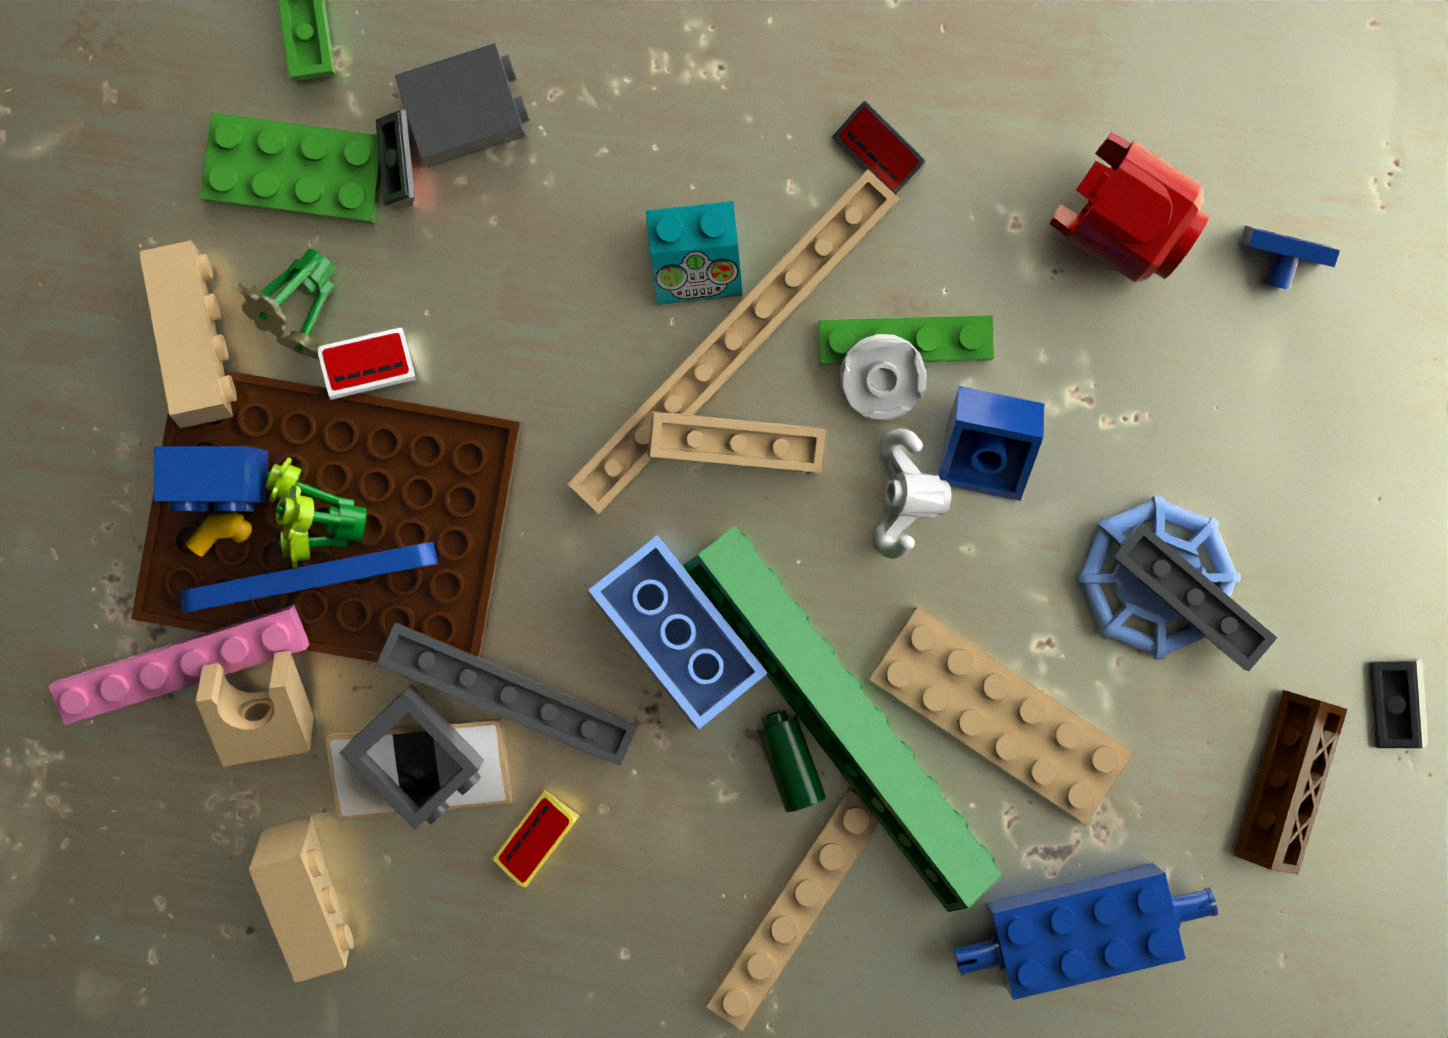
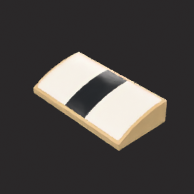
[325,717,512,820]

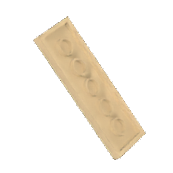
[868,607,1134,825]

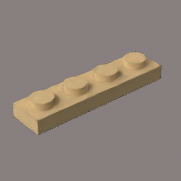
[647,411,826,473]

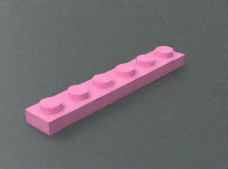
[48,605,310,726]

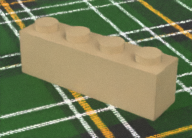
[139,240,237,428]

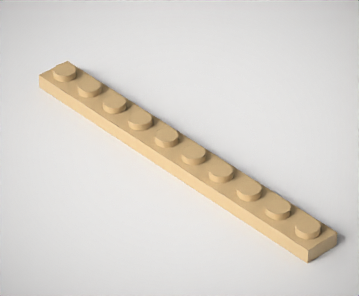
[567,169,899,514]

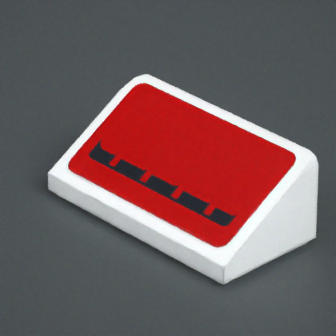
[317,328,416,400]

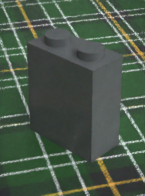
[395,43,530,167]

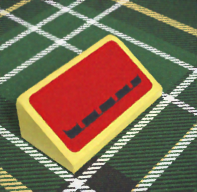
[492,790,579,890]

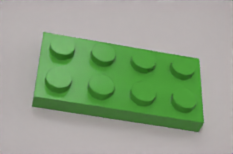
[200,113,381,224]

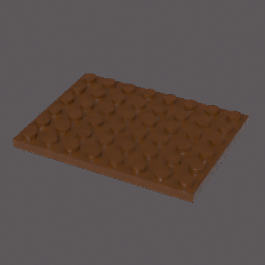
[131,370,522,662]

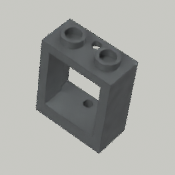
[339,684,484,830]

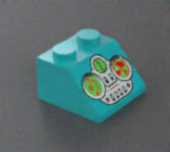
[646,201,743,305]

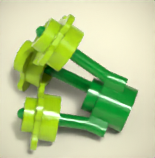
[265,458,366,568]

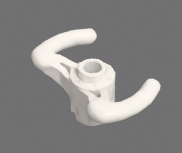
[874,428,951,559]

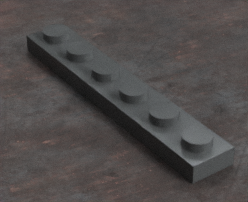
[376,622,638,766]

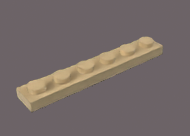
[706,787,879,1031]

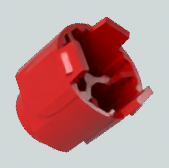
[1049,132,1210,282]

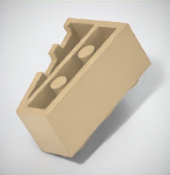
[249,815,354,983]

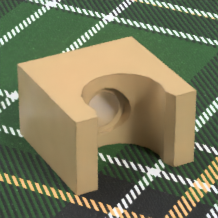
[196,650,314,767]

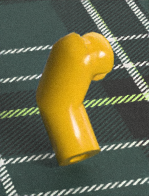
[185,512,252,557]

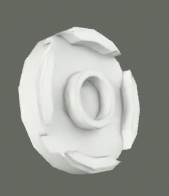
[839,334,927,421]

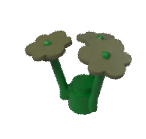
[237,249,336,359]

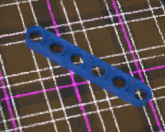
[177,542,438,613]

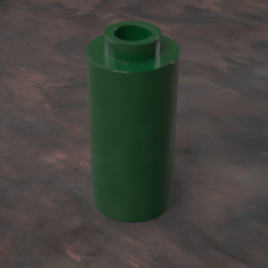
[756,709,826,812]

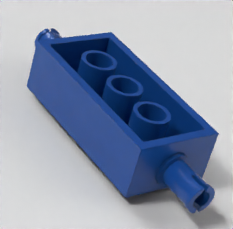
[954,863,1218,1000]

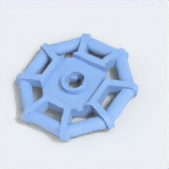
[1076,496,1240,660]

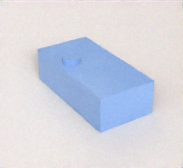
[587,535,768,729]

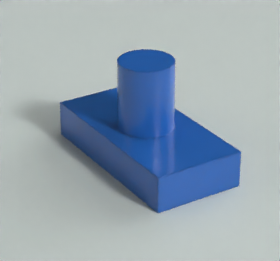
[1240,225,1340,290]

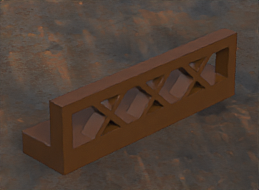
[1234,690,1348,875]

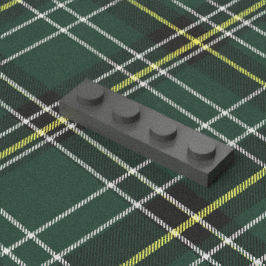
[1110,523,1277,671]

